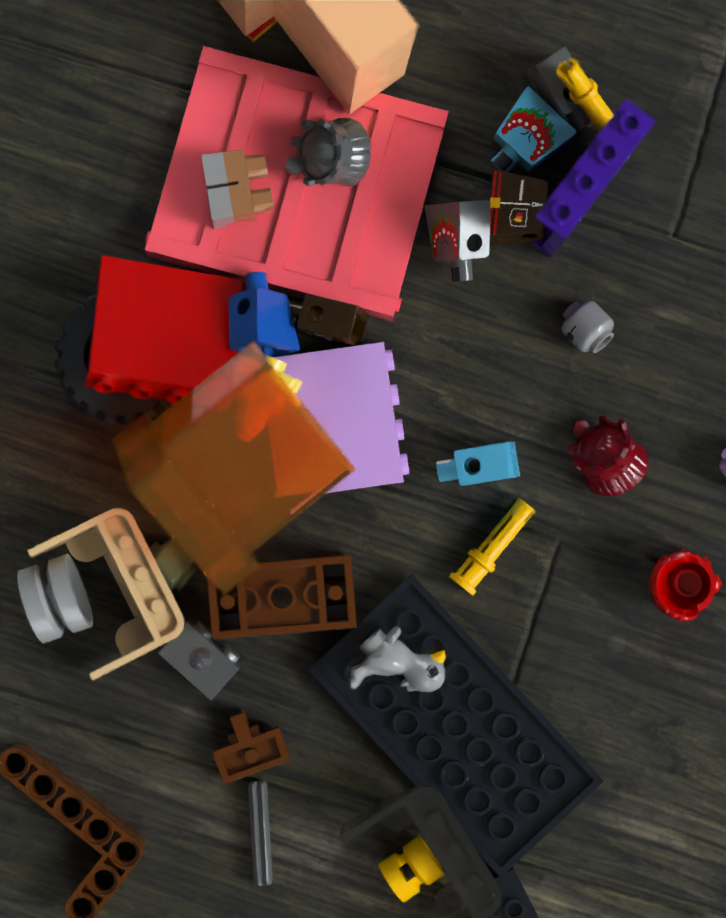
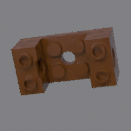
[207,554,357,639]

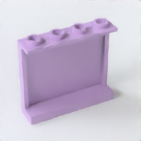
[266,342,409,500]

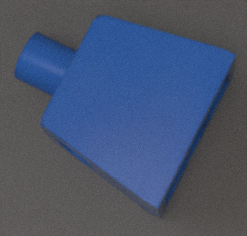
[229,272,300,357]

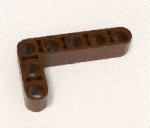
[0,743,146,918]

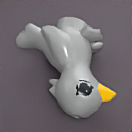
[348,626,446,692]

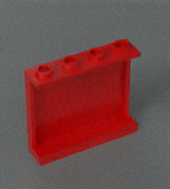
[84,255,243,410]

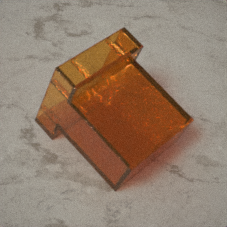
[112,341,356,594]

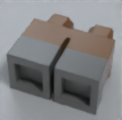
[201,150,274,229]

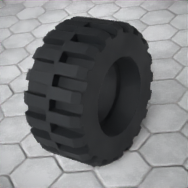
[54,293,173,426]

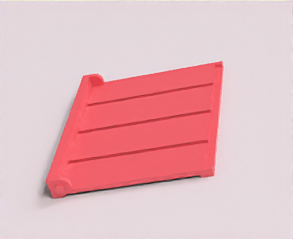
[145,46,449,322]

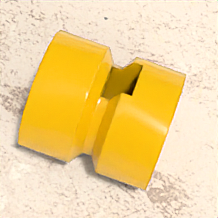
[378,836,445,903]

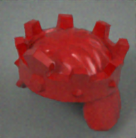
[649,549,722,622]

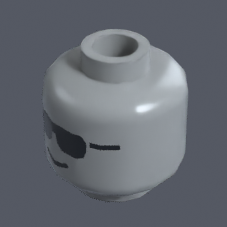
[562,301,614,353]

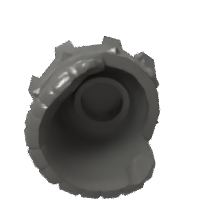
[284,117,371,187]

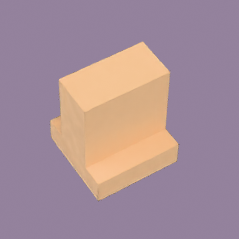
[220,0,418,115]

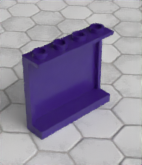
[530,99,656,258]

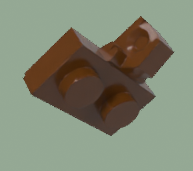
[212,709,291,785]

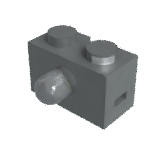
[158,619,242,700]

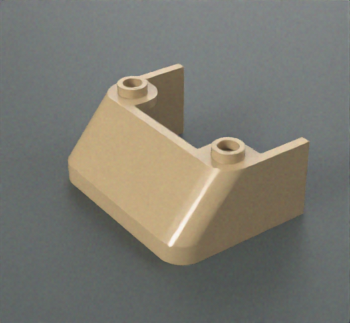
[27,508,184,680]

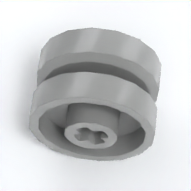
[17,554,93,643]

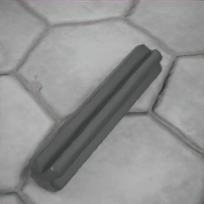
[248,780,273,886]

